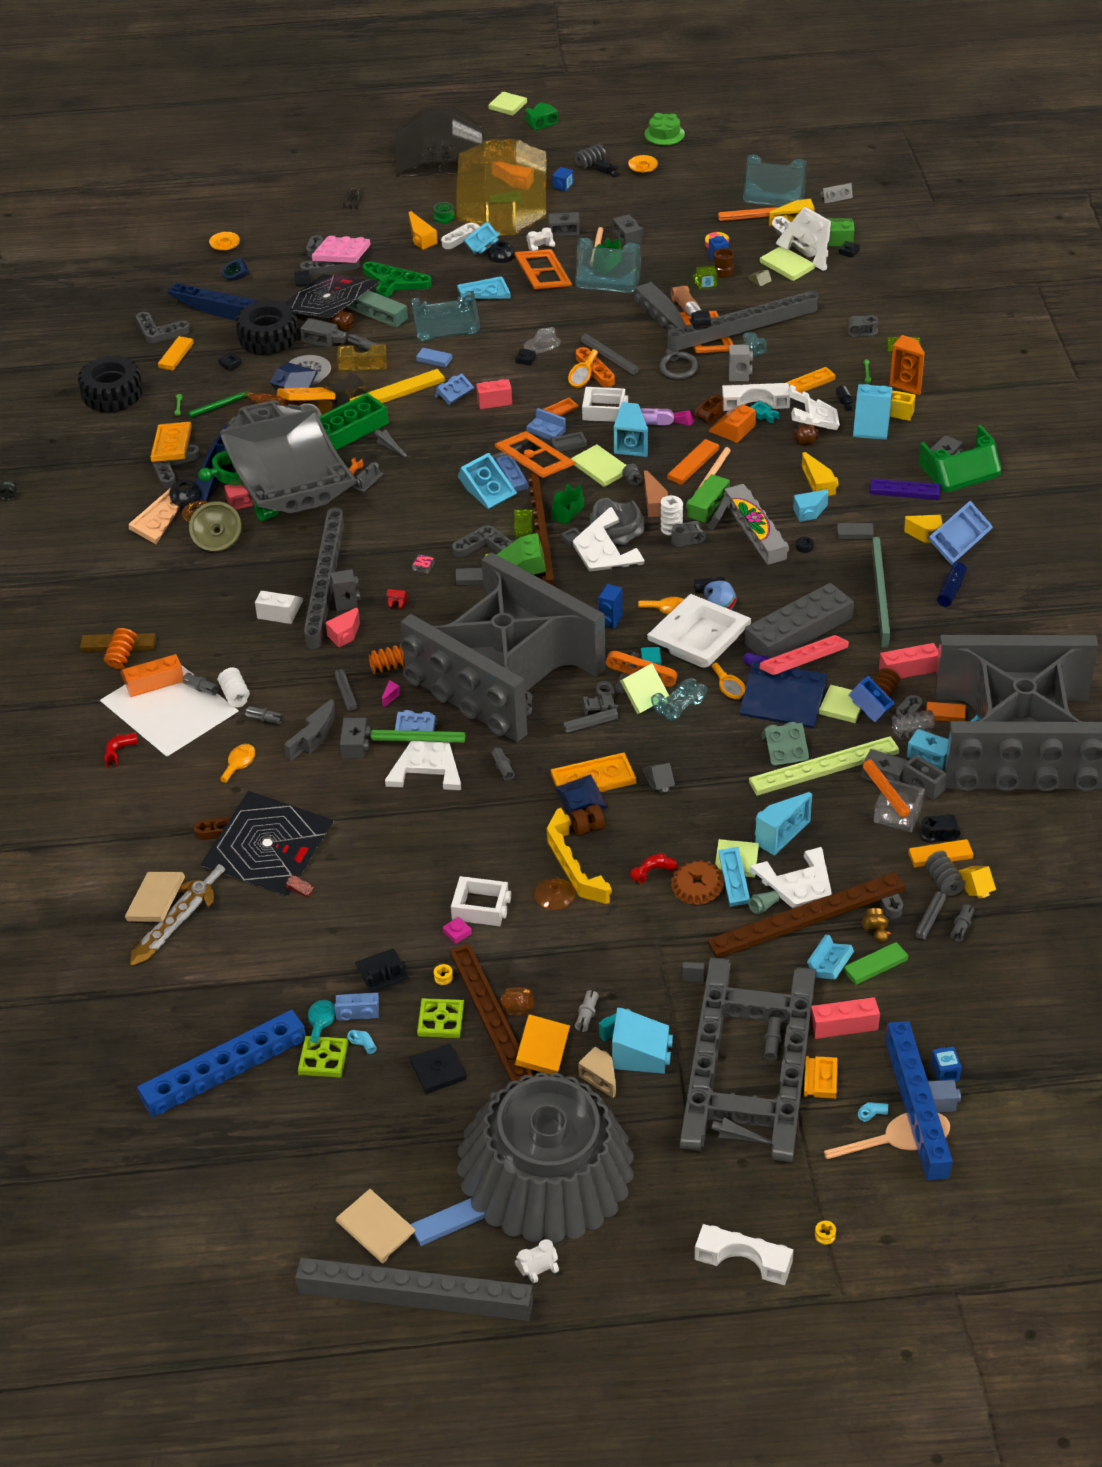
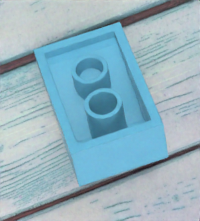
[458,453,517,509]
[755,792,812,856]

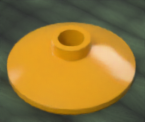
[628,155,658,173]
[209,232,240,250]

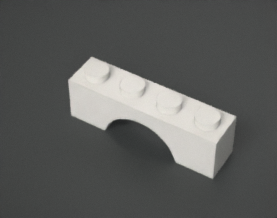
[722,383,790,411]
[695,1224,793,1285]

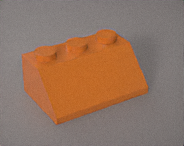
[890,335,925,395]
[120,654,184,697]

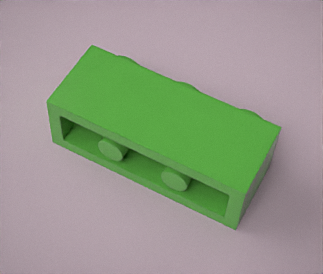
[686,474,730,523]

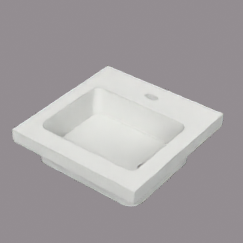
[647,594,751,667]

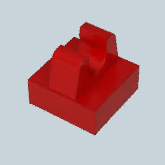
[387,589,408,610]

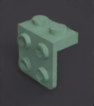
[761,722,809,766]

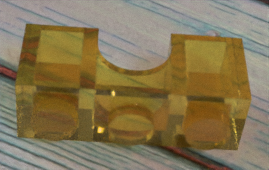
[337,344,387,371]

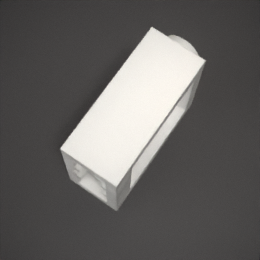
[582,387,628,422]
[451,876,511,926]

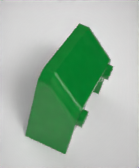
[918,425,1002,492]

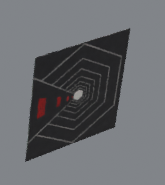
[284,274,380,318]
[200,791,334,896]

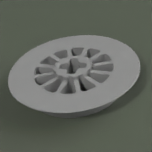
[288,355,331,385]

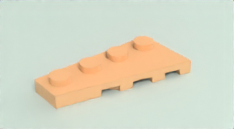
[129,489,180,544]

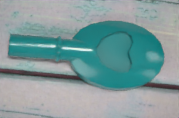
[308,1000,336,1043]

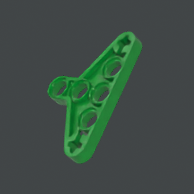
[363,262,432,298]

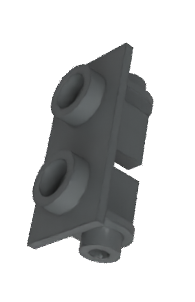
[351,462,384,493]

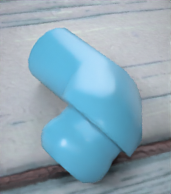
[347,1030,377,1054]
[858,1102,888,1121]

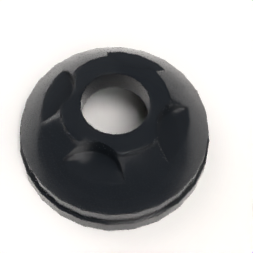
[488,240,515,263]
[169,480,201,507]

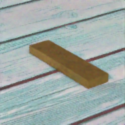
[80,633,156,652]

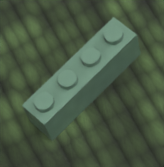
[347,290,408,328]

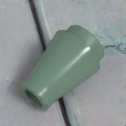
[748,890,779,914]

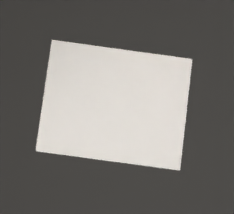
[100,665,239,756]

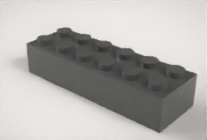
[744,583,854,659]

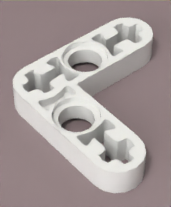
[441,223,492,249]

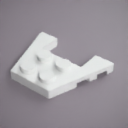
[776,207,831,271]
[788,385,840,430]
[573,507,645,572]
[385,741,461,790]
[750,847,832,908]

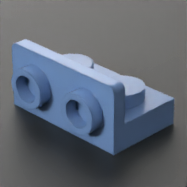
[434,373,474,405]
[527,408,566,440]
[395,710,438,731]
[335,993,379,1020]

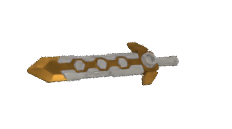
[130,864,225,966]

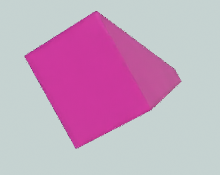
[673,410,694,426]
[382,680,400,707]

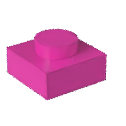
[442,917,472,944]

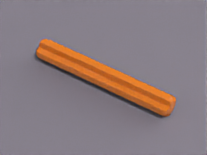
[718,207,776,221]
[863,759,910,818]

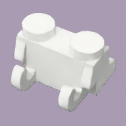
[526,228,555,251]
[515,1239,559,1283]

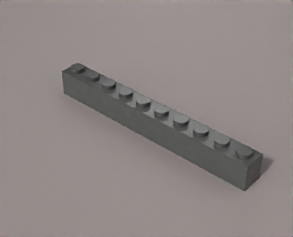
[295,1258,533,1321]

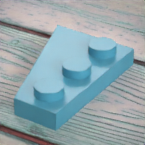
[457,276,511,299]

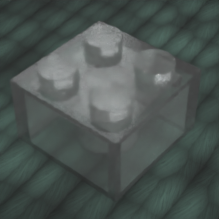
[874,779,925,832]

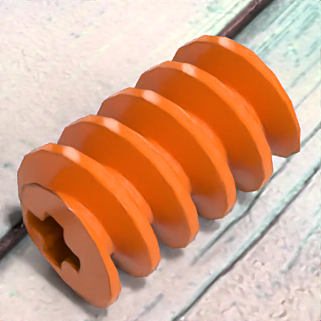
[103,628,137,669]
[369,645,405,674]

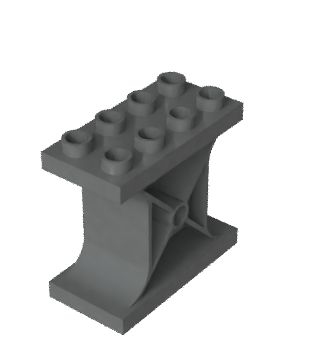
[400,552,606,743]
[934,635,1102,791]

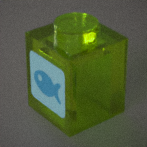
[693,265,717,289]

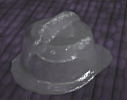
[524,327,561,354]

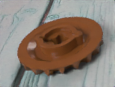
[671,859,724,905]

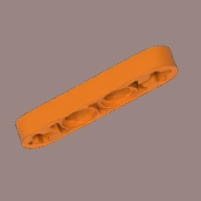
[576,347,615,387]
[606,651,677,687]

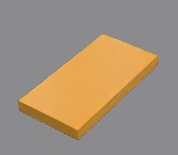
[151,422,192,462]
[551,752,636,792]

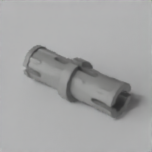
[575,990,599,1032]

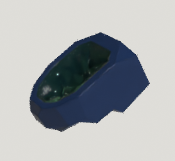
[222,258,249,280]

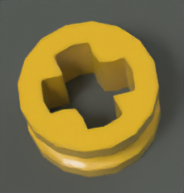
[434,964,453,985]
[815,1221,836,1245]

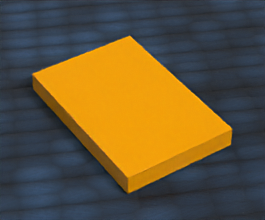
[277,387,335,400]
[515,1014,570,1075]

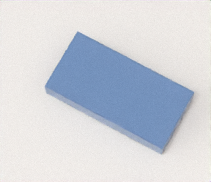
[416,348,452,368]

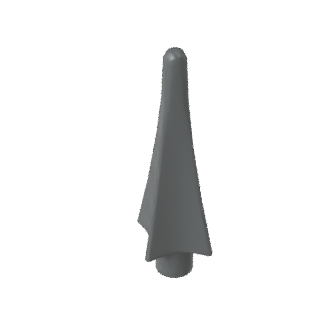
[375,429,407,458]
[711,1117,772,1145]

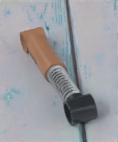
[671,285,711,329]

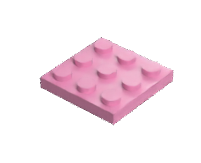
[312,236,370,263]

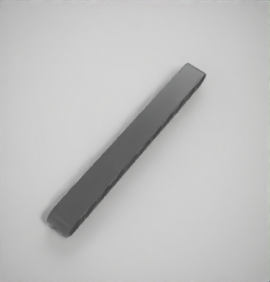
[667,291,819,351]
[304,507,344,649]

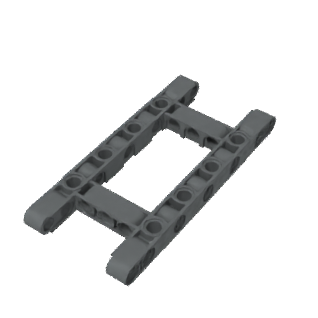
[680,957,816,1163]

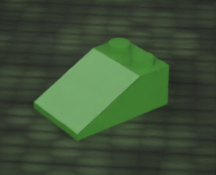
[826,218,855,246]
[496,533,546,575]

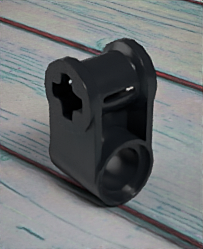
[920,814,961,843]

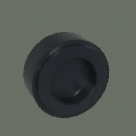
[796,537,814,553]

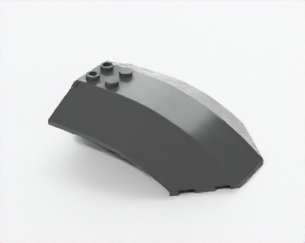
[220,400,356,513]

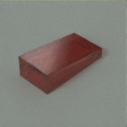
[286,874,314,898]

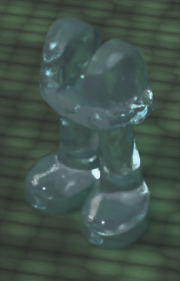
[651,677,708,721]

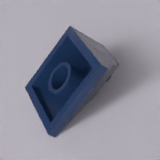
[270,362,318,392]
[555,774,607,818]

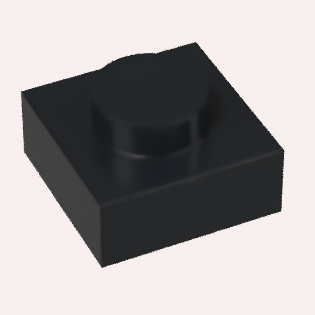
[839,241,860,258]
[294,270,311,286]
[516,349,536,365]
[218,352,242,371]

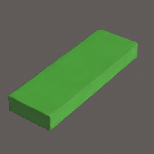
[844,942,908,985]

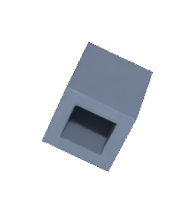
[928,1080,961,1112]

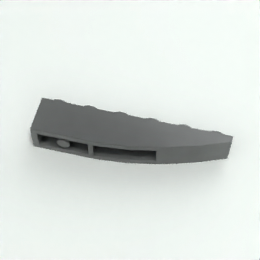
[634,282,686,331]

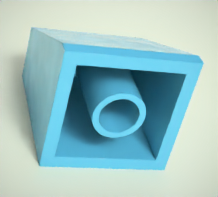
[853,384,892,440]
[614,402,648,457]
[612,1008,673,1074]

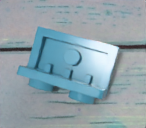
[463,221,500,255]
[807,935,854,979]

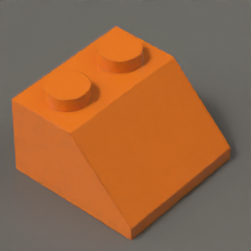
[709,404,756,443]

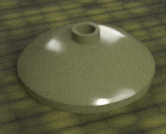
[189,501,242,552]

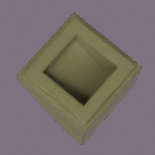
[748,270,771,286]

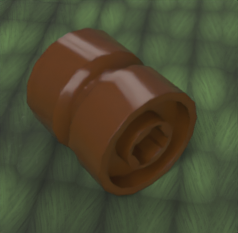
[713,248,734,278]
[570,804,605,836]

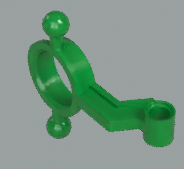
[198,451,279,521]

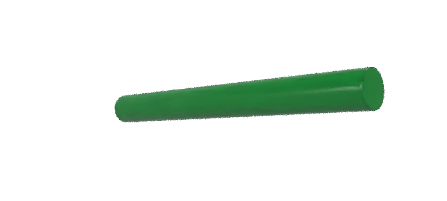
[188,391,249,418]

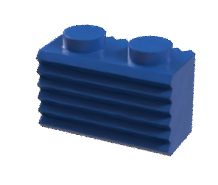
[598,584,623,628]
[849,676,894,722]

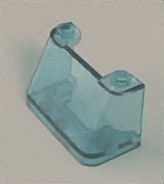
[743,155,807,206]
[575,238,641,293]
[411,291,480,341]

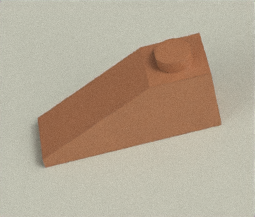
[644,471,668,517]

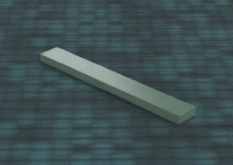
[872,537,890,647]

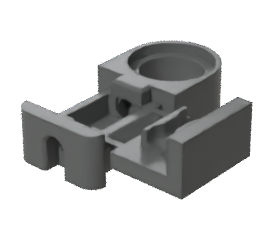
[582,681,618,715]

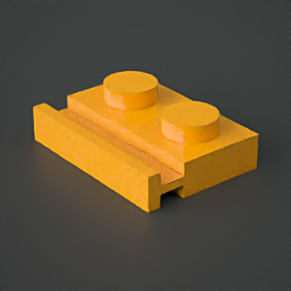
[804,1056,837,1099]

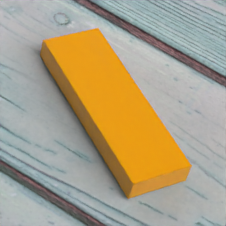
[158,336,194,371]
[786,367,836,393]
[908,839,973,868]

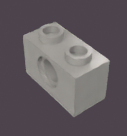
[729,345,753,381]

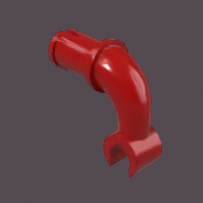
[104,732,138,768]
[630,853,677,884]

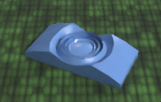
[928,501,993,565]

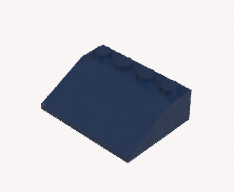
[740,661,827,729]

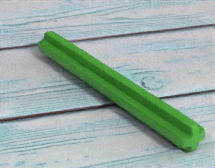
[371,730,466,743]

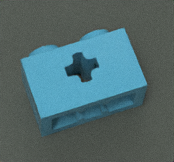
[907,729,948,770]

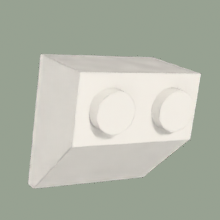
[255,591,303,624]

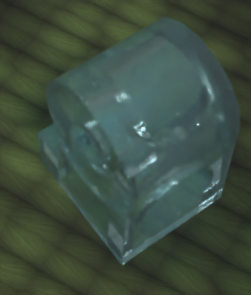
[743,332,767,357]

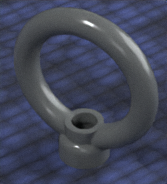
[659,348,698,380]

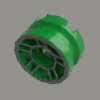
[433,202,455,224]

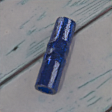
[937,562,967,607]

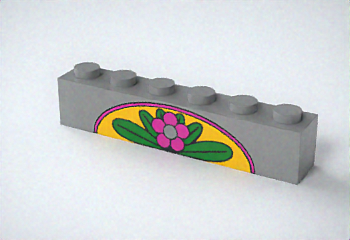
[725,484,789,565]

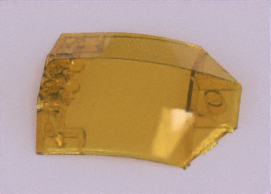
[456,139,547,235]

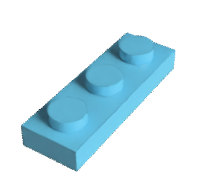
[718,847,750,907]

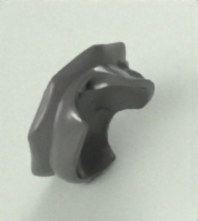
[589,498,645,545]

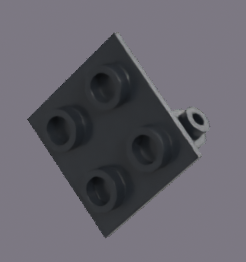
[355,948,409,993]

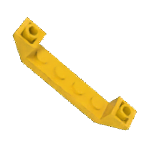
[547,808,612,904]

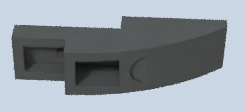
[284,699,336,761]

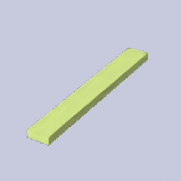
[749,736,899,795]

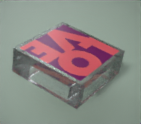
[412,554,435,573]

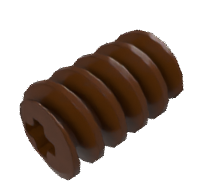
[873,668,900,698]

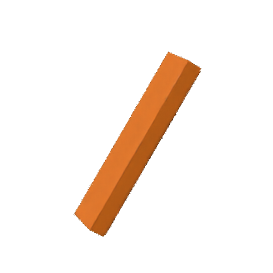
[668,439,719,485]

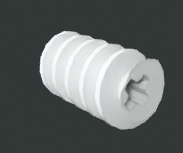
[661,495,683,535]
[217,668,249,707]

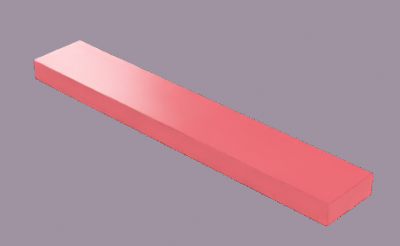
[760,635,849,675]

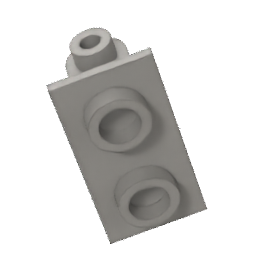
[820,183,853,203]

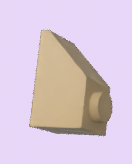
[578,1047,616,1098]

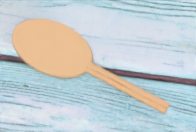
[824,1113,950,1159]

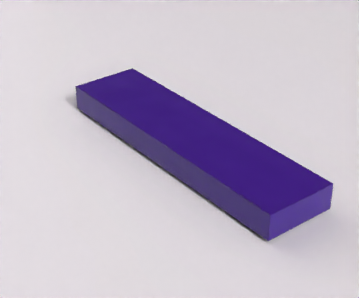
[870,479,941,500]

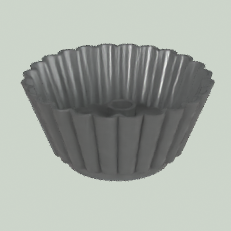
[457,1072,634,1243]

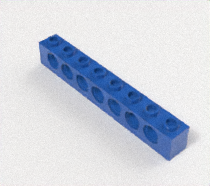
[137,1010,306,1117]
[884,1021,953,1180]

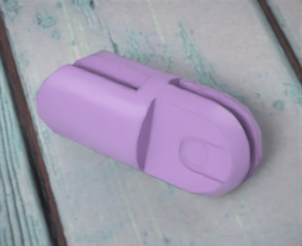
[641,408,675,425]

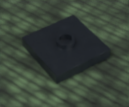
[410,1043,466,1094]

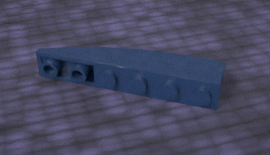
[167,283,256,321]
[195,425,230,505]

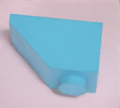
[793,490,828,522]

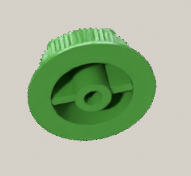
[645,113,685,145]

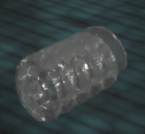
[892,710,935,738]

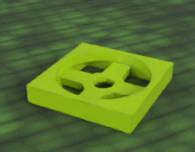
[417,998,464,1038]
[298,1036,348,1078]

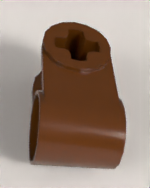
[694,394,724,424]

